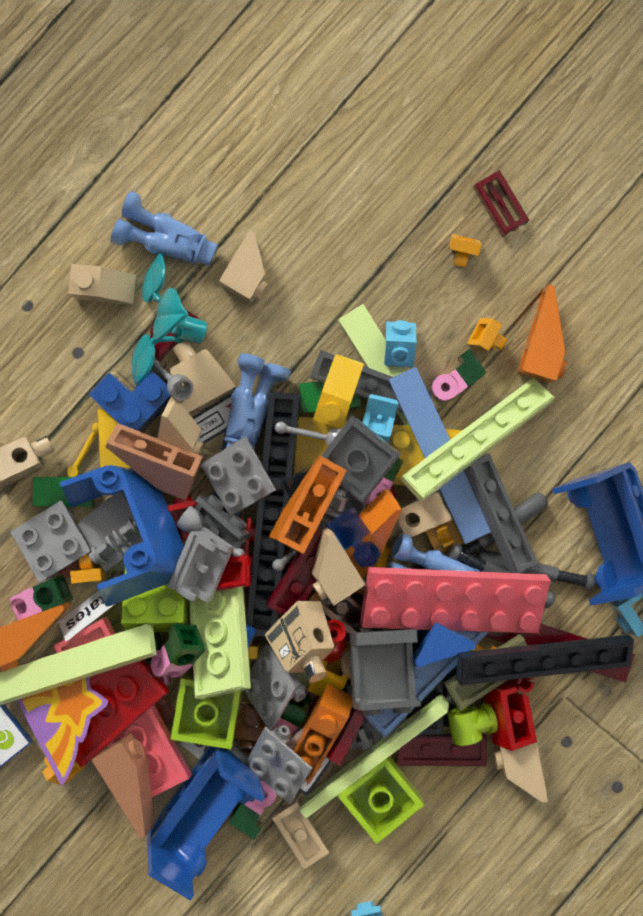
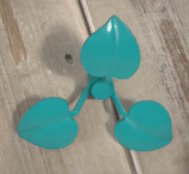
[131,253,207,387]

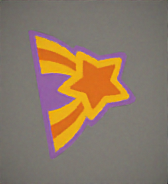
[17,677,108,785]

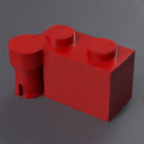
[484,677,537,751]

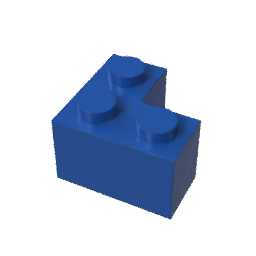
[89,371,171,433]

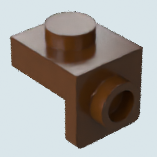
[233,703,267,754]

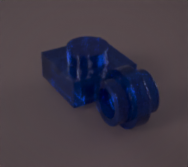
[326,507,380,567]

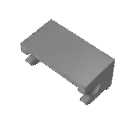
[168,531,234,602]

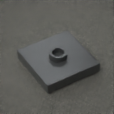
[321,415,402,503]

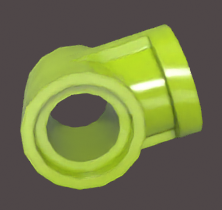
[447,703,498,746]

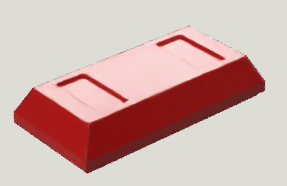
[216,555,251,591]

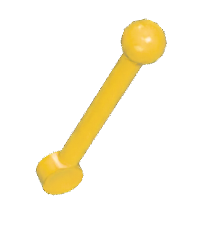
[67,422,99,477]

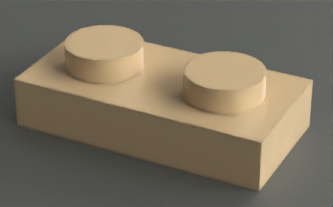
[272,799,330,869]

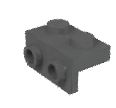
[195,495,252,557]

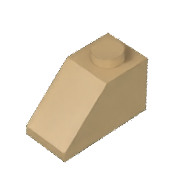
[219,230,268,304]
[68,264,137,305]
[158,396,204,455]
[311,527,366,606]
[493,743,548,803]

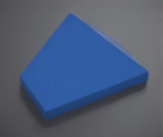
[413,622,476,668]

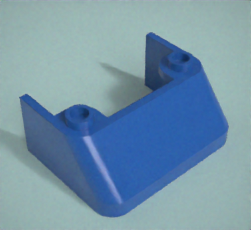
[553,462,643,605]
[60,465,184,607]
[147,746,265,901]

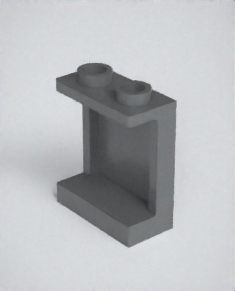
[349,629,421,716]

